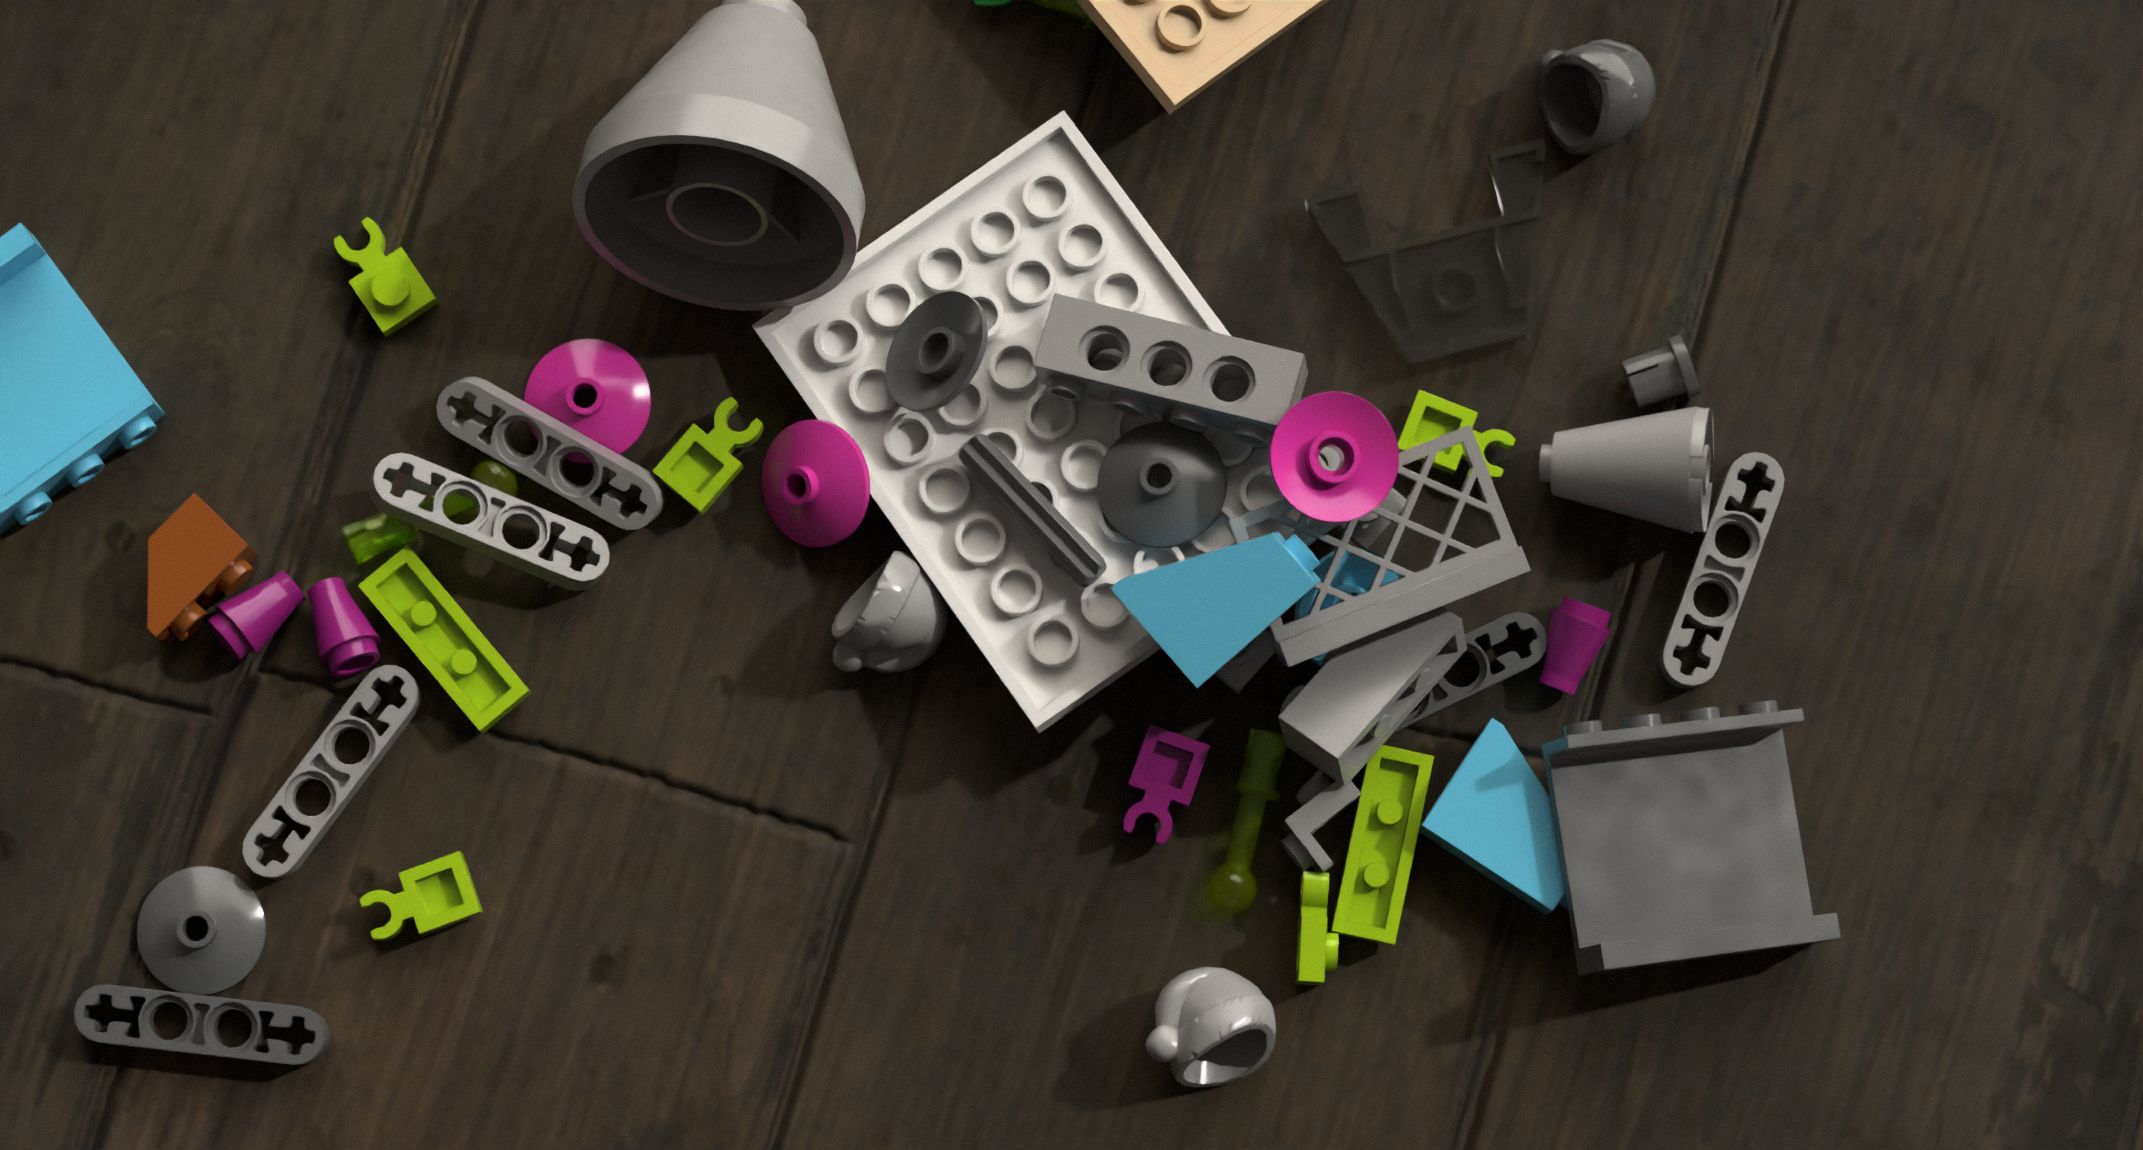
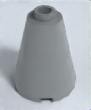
[1539,406,1714,534]

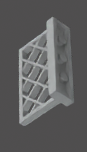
[1227,425,1531,667]

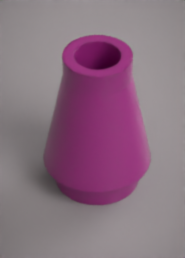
[207,570,306,661]
[307,577,381,677]
[1539,596,1612,695]

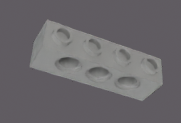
[1033,293,1308,447]

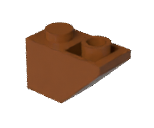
[147,493,259,645]

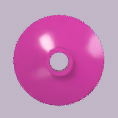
[524,339,651,465]
[1269,391,1399,523]
[762,419,870,547]

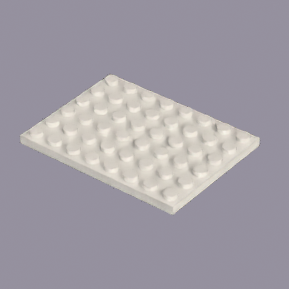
[752,110,1341,733]

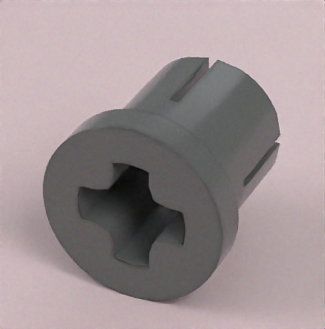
[1621,334,1701,409]

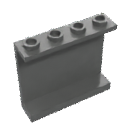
[1542,700,1841,976]

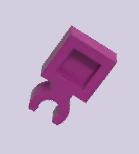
[1123,724,1210,846]

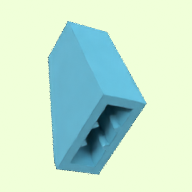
[1110,531,1321,688]
[1419,718,1568,915]

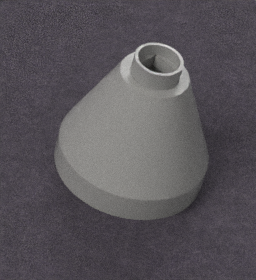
[572,0,866,311]

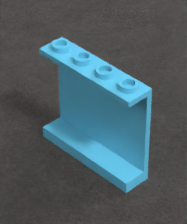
[0,223,166,534]

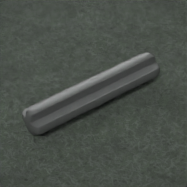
[958,433,1107,588]

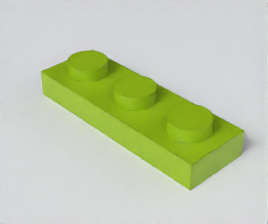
[358,544,532,734]
[1330,745,1434,946]

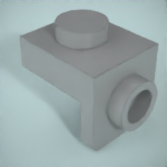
[1280,774,1361,873]

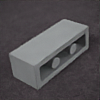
[1278,606,1467,787]

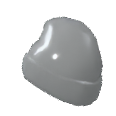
[832,551,948,673]
[1145,967,1276,1088]

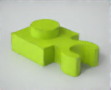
[334,217,439,338]
[1398,389,1516,481]
[652,397,764,515]
[359,851,483,941]
[1295,871,1339,986]

